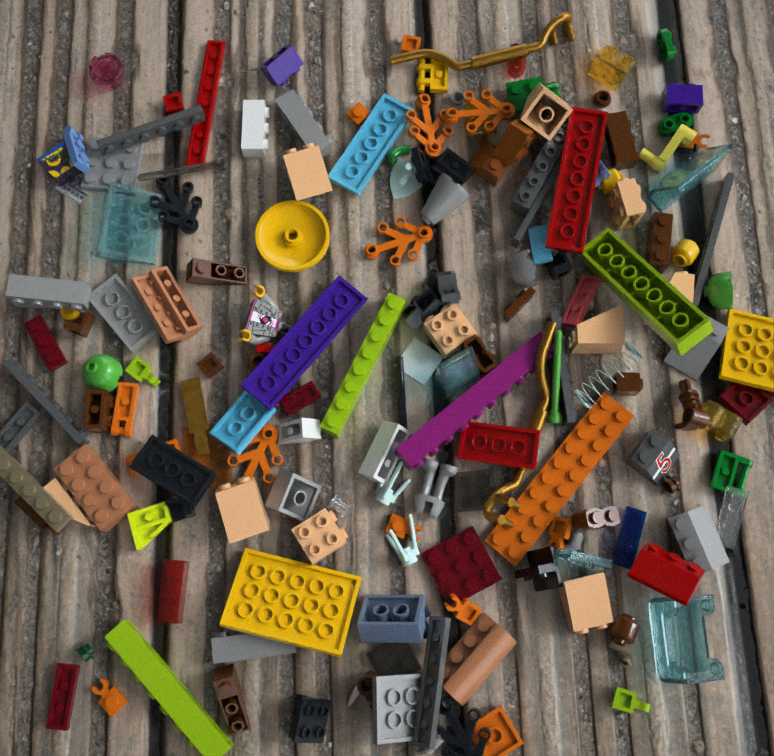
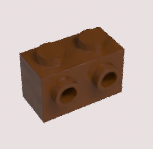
[83,390,115,433]

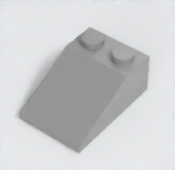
[663,315,729,381]

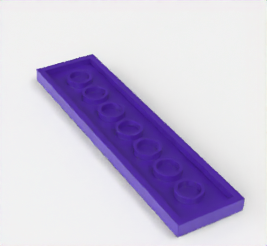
[240,275,368,411]

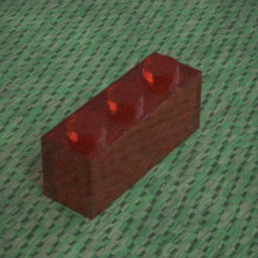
[157,559,190,624]

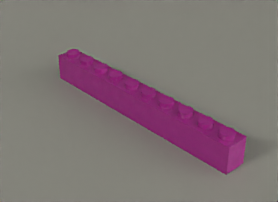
[394,331,554,471]

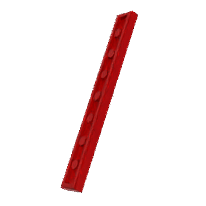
[185,40,226,171]

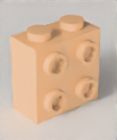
[607,178,646,230]
[423,303,477,359]
[291,508,348,565]

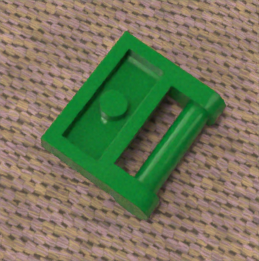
[709,450,754,499]

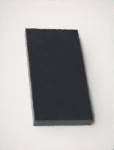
[129,434,217,508]

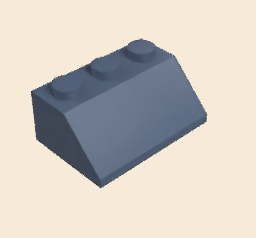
[357,595,425,643]

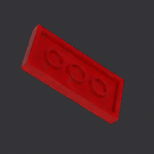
[457,421,541,470]

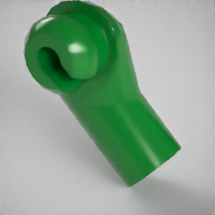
[387,145,410,164]

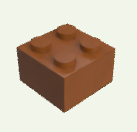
[492,116,538,166]

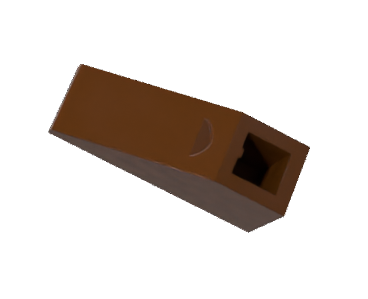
[186,258,247,286]
[212,663,251,736]

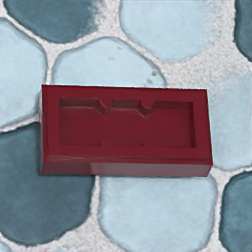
[279,381,322,417]

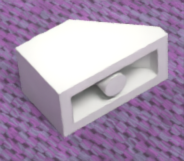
[277,418,321,444]

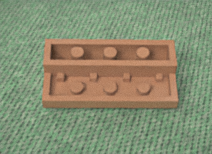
[130,266,203,344]
[442,612,517,706]

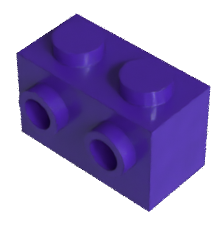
[259,45,304,86]
[662,83,704,114]

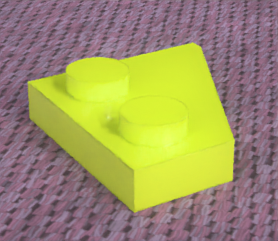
[127,501,172,551]

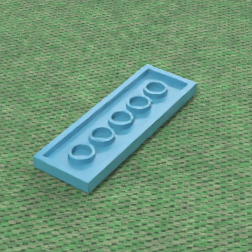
[328,93,414,197]

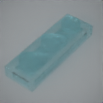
[555,549,613,571]

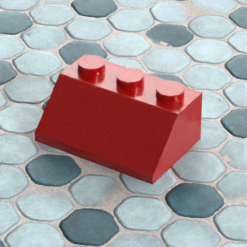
[627,542,706,606]

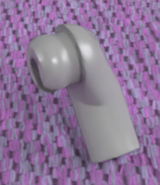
[561,529,583,556]
[413,734,444,755]

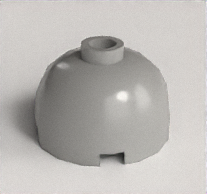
[507,249,539,288]

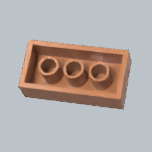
[54,444,139,532]

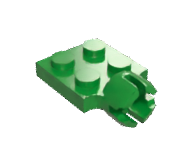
[505,76,561,120]

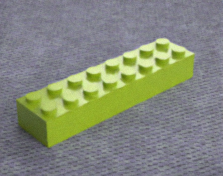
[580,227,713,356]

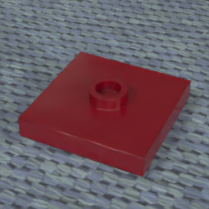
[717,382,773,426]

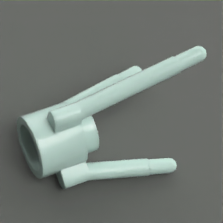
[375,461,411,506]
[386,514,420,567]

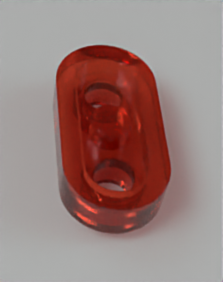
[507,43,525,78]

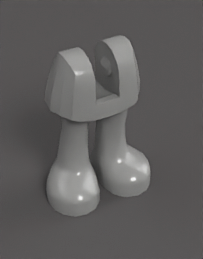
[414,458,458,519]

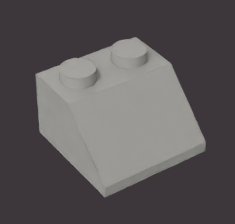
[265,469,322,522]

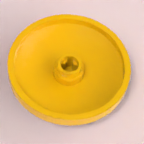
[255,200,330,272]

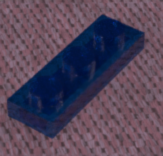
[611,506,647,570]

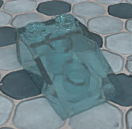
[434,346,480,399]

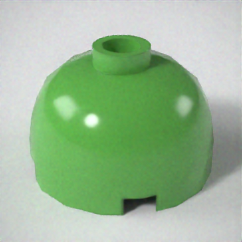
[704,271,733,309]
[82,354,123,392]

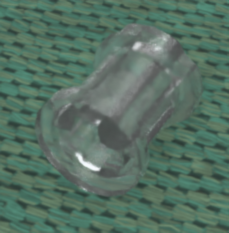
[327,493,353,519]

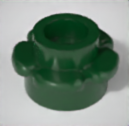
[76,643,95,662]

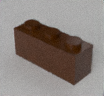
[604,111,640,170]
[645,212,673,274]

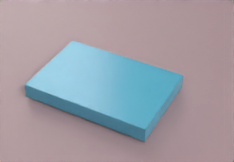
[209,391,276,455]

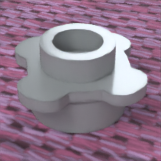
[447,90,468,110]

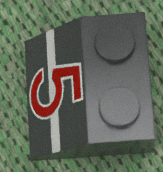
[625,428,680,486]

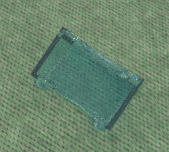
[649,594,725,684]

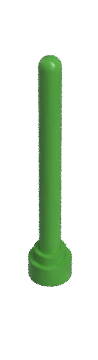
[546,330,562,423]

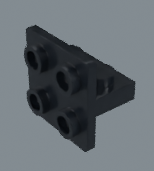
[514,546,563,592]
[288,694,331,743]

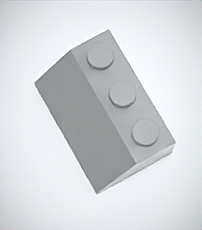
[667,505,730,572]

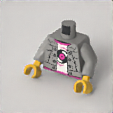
[238,285,290,345]

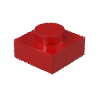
[163,92,185,115]
[256,342,275,354]

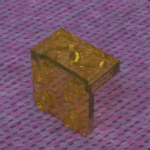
[587,45,636,91]

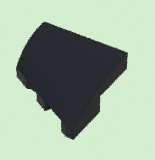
[402,282,442,330]

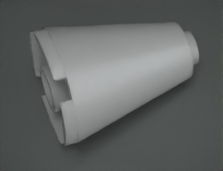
[420,173,469,225]

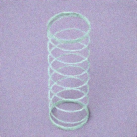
[573,342,643,409]

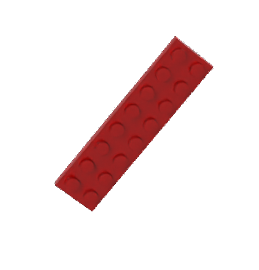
[545,107,608,254]

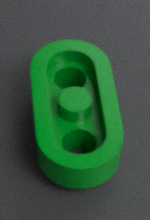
[656,28,677,62]
[657,112,693,137]

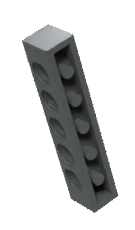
[510,116,569,217]

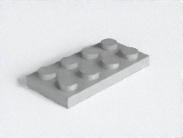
[90,274,159,353]

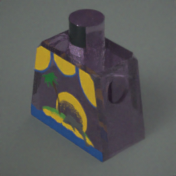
[36,141,82,187]

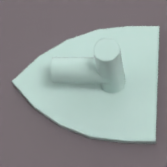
[390,157,423,199]

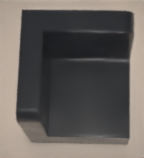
[544,251,573,281]
[165,497,196,522]

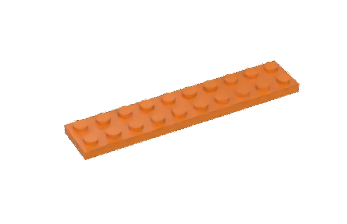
[484,392,634,567]

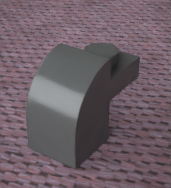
[435,270,461,306]

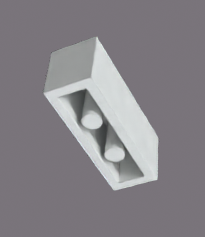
[241,100,270,157]
[358,420,411,485]

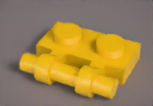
[416,58,448,94]

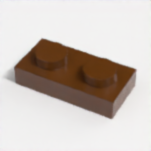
[503,286,536,322]

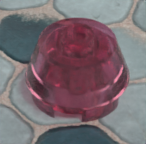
[89,52,125,90]

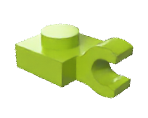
[124,356,161,387]
[610,686,651,714]

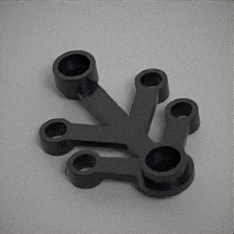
[149,174,202,234]
[437,696,491,756]

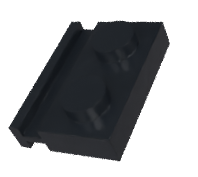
[411,147,435,190]
[431,147,476,186]

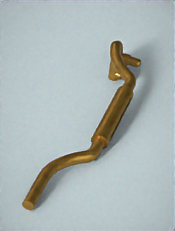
[389,12,575,71]
[482,321,557,529]

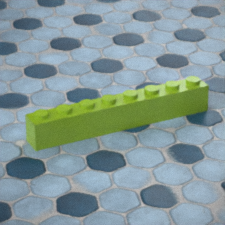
[320,292,406,439]
[105,619,235,756]

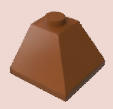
[469,140,511,187]

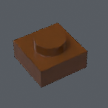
[197,352,224,380]

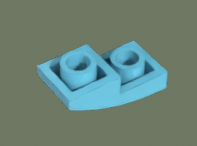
[528,224,553,265]

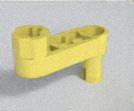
[640,124,697,173]

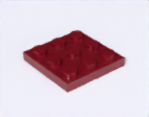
[420,526,502,605]

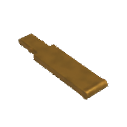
[180,377,210,456]

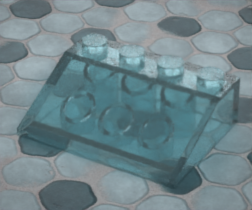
[646,144,733,213]
[95,181,166,265]

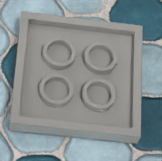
[81,137,144,194]
[372,673,422,745]

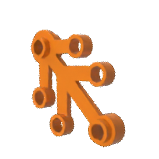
[445,89,515,135]
[405,93,453,158]
[364,217,433,268]
[227,425,284,484]

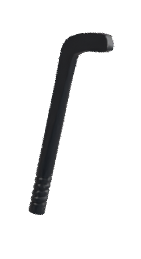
[396,356,410,438]

